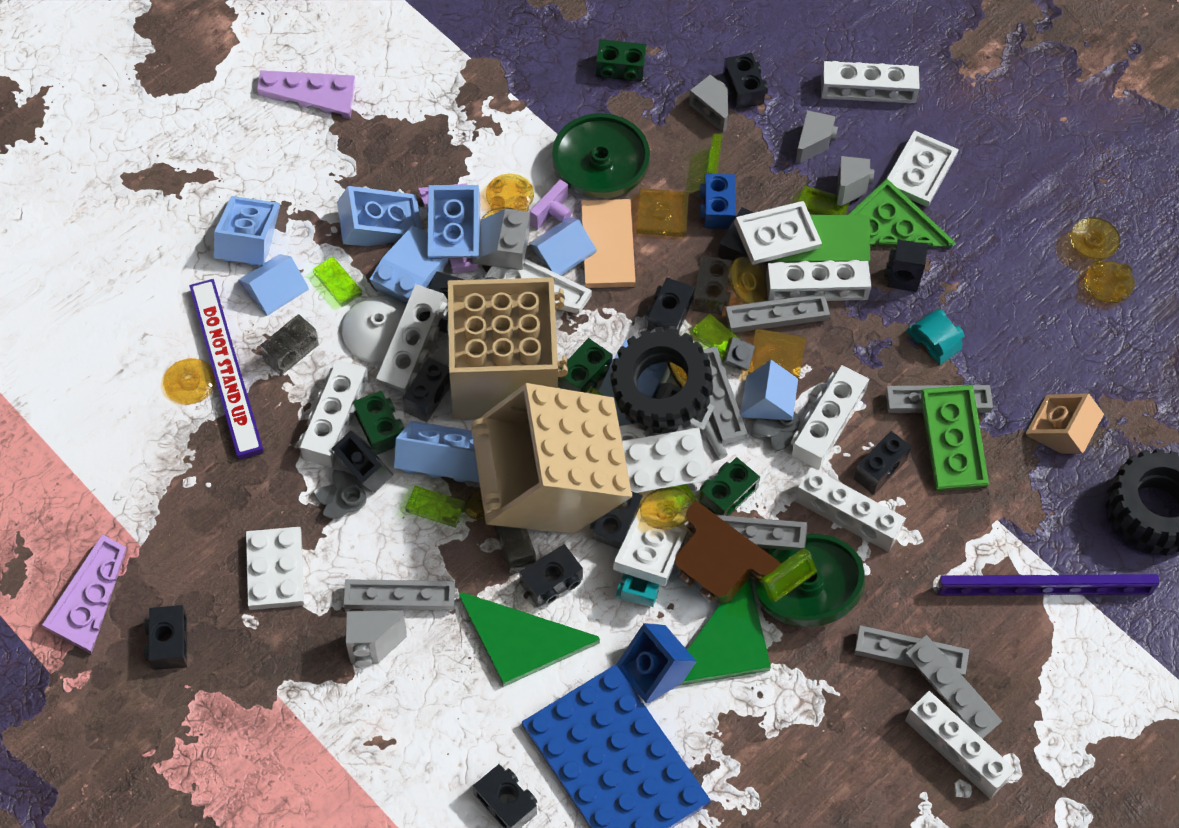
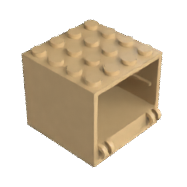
[448,277,568,419]
[471,383,632,534]

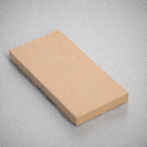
[581,199,636,288]

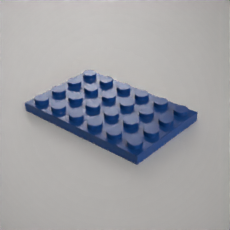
[522,664,711,828]

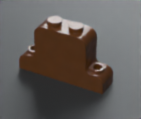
[675,500,783,604]

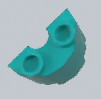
[905,308,965,366]
[615,573,659,607]

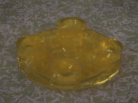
[485,173,534,213]
[1084,260,1135,303]

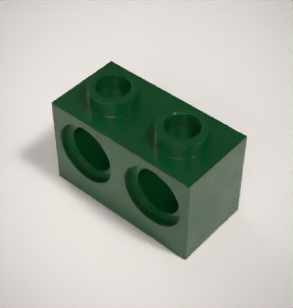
[596,39,647,81]
[558,338,613,394]
[352,390,404,455]
[699,457,760,516]

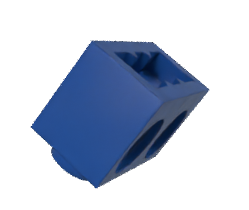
[700,174,736,229]

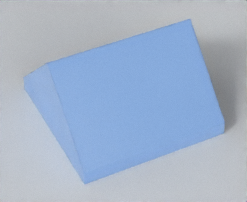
[529,217,597,275]
[238,254,309,316]
[740,360,798,420]

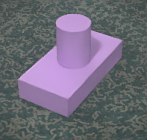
[530,179,572,230]

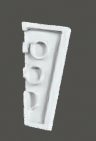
[484,259,592,314]

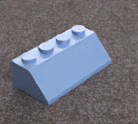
[394,421,480,484]

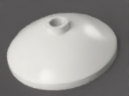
[342,296,418,364]

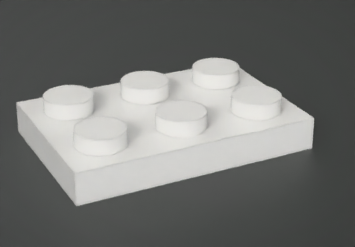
[887,130,959,207]
[734,201,822,265]
[622,428,709,493]
[613,512,688,586]
[246,527,305,610]

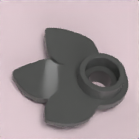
[751,412,800,452]
[314,470,367,519]

